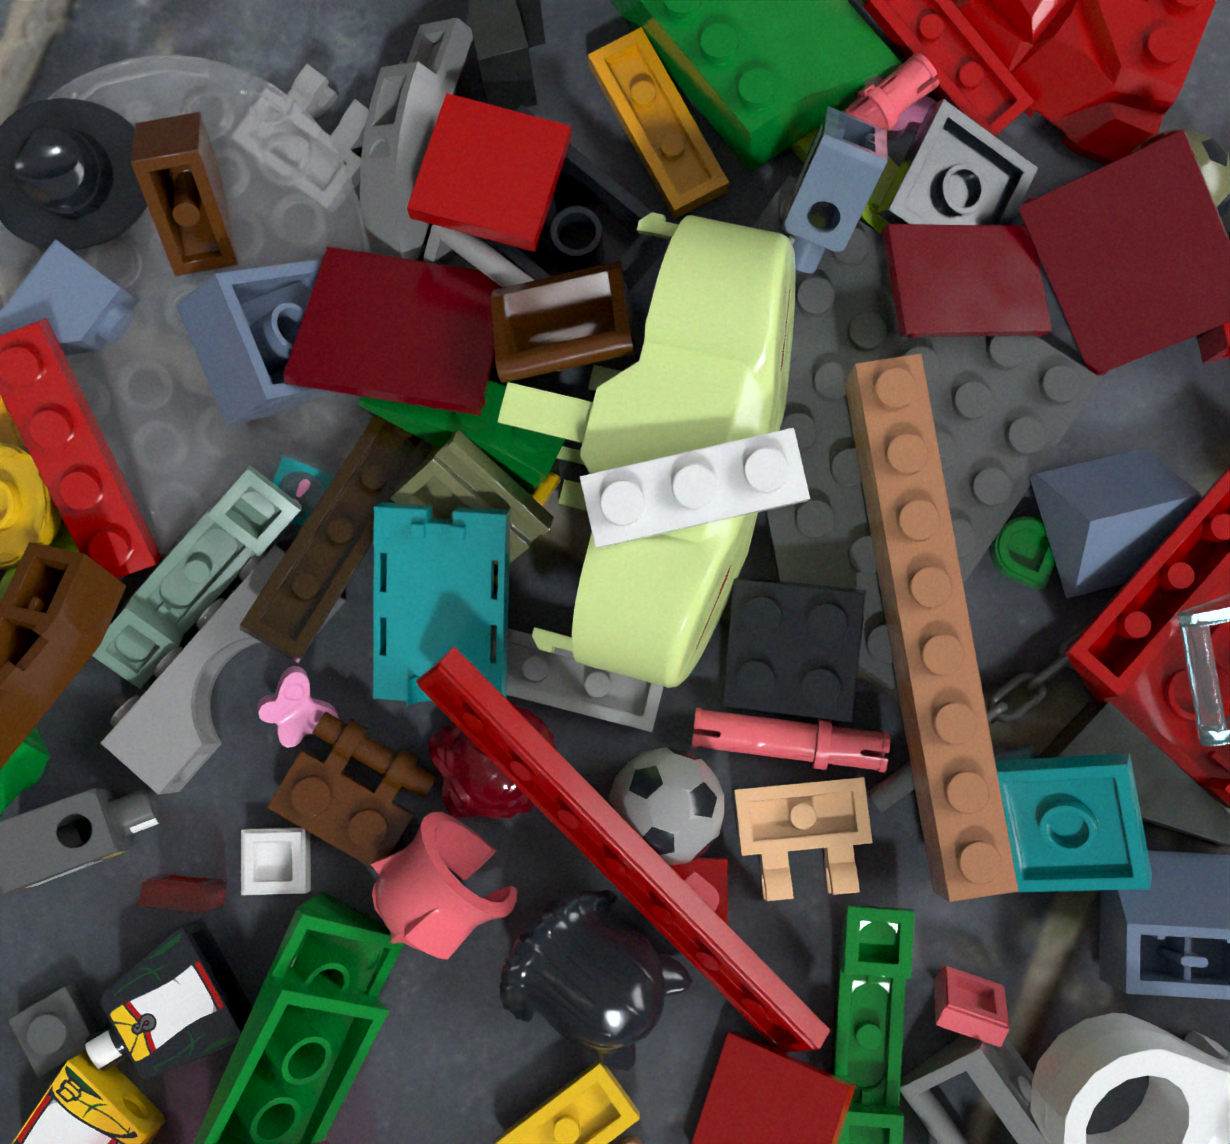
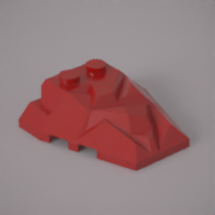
[951,0,1216,165]

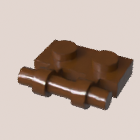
[267,712,437,870]

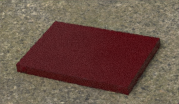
[882,223,1052,339]

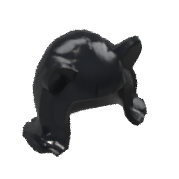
[500,890,693,1072]

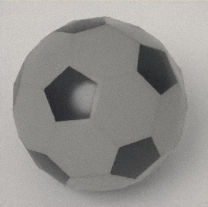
[608,747,724,866]

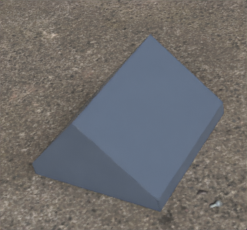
[1029,449,1201,599]

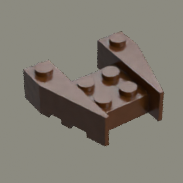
[0,542,126,770]

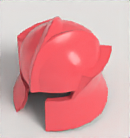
[370,812,517,960]

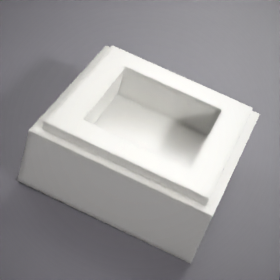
[241,827,311,895]

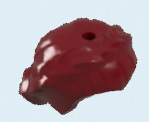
[428,701,557,819]

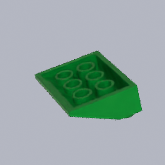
[610,0,902,173]

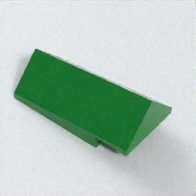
[193,891,404,1144]

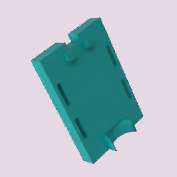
[373,502,511,707]

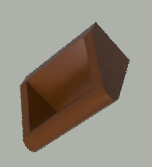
[491,261,636,383]

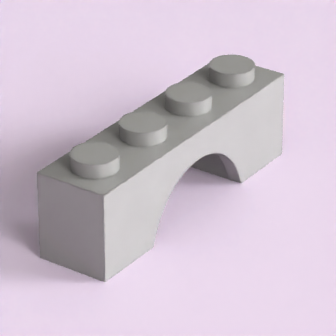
[101,545,346,795]

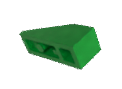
[357,381,566,495]

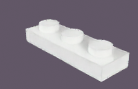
[580,428,810,549]

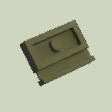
[390,430,554,576]

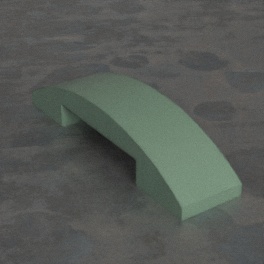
[92,465,302,689]

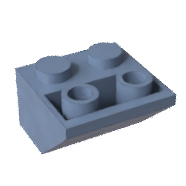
[1099,850,1230,1000]

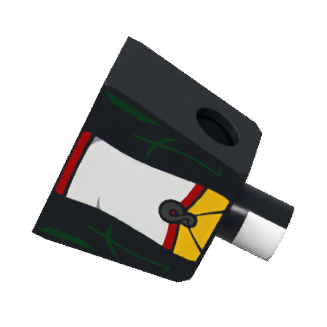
[85,918,252,1079]

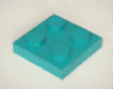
[995,753,1152,892]

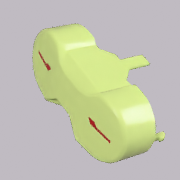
[498,212,795,688]

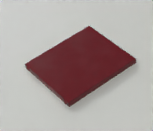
[1018,128,1230,376]
[283,246,502,416]

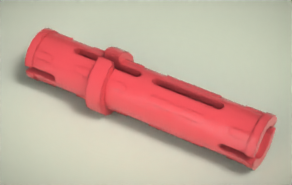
[691,707,890,773]

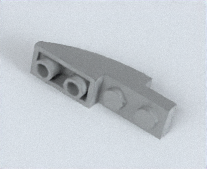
[359,17,473,261]

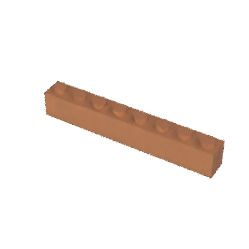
[845,354,1019,902]

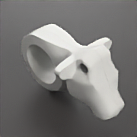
[1030,1013,1230,1144]

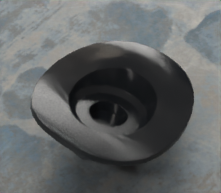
[0,98,147,250]

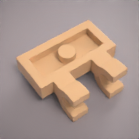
[733,777,873,901]

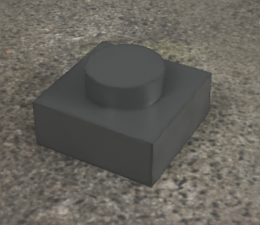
[8,982,100,1078]

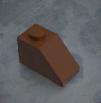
[131,111,238,276]

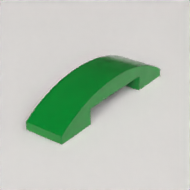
[831,904,915,1144]

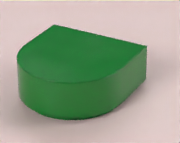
[989,516,1055,591]

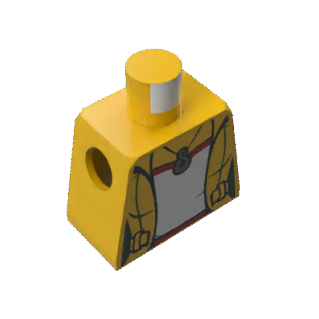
[12,1050,165,1144]

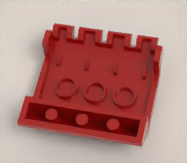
[1065,466,1230,809]

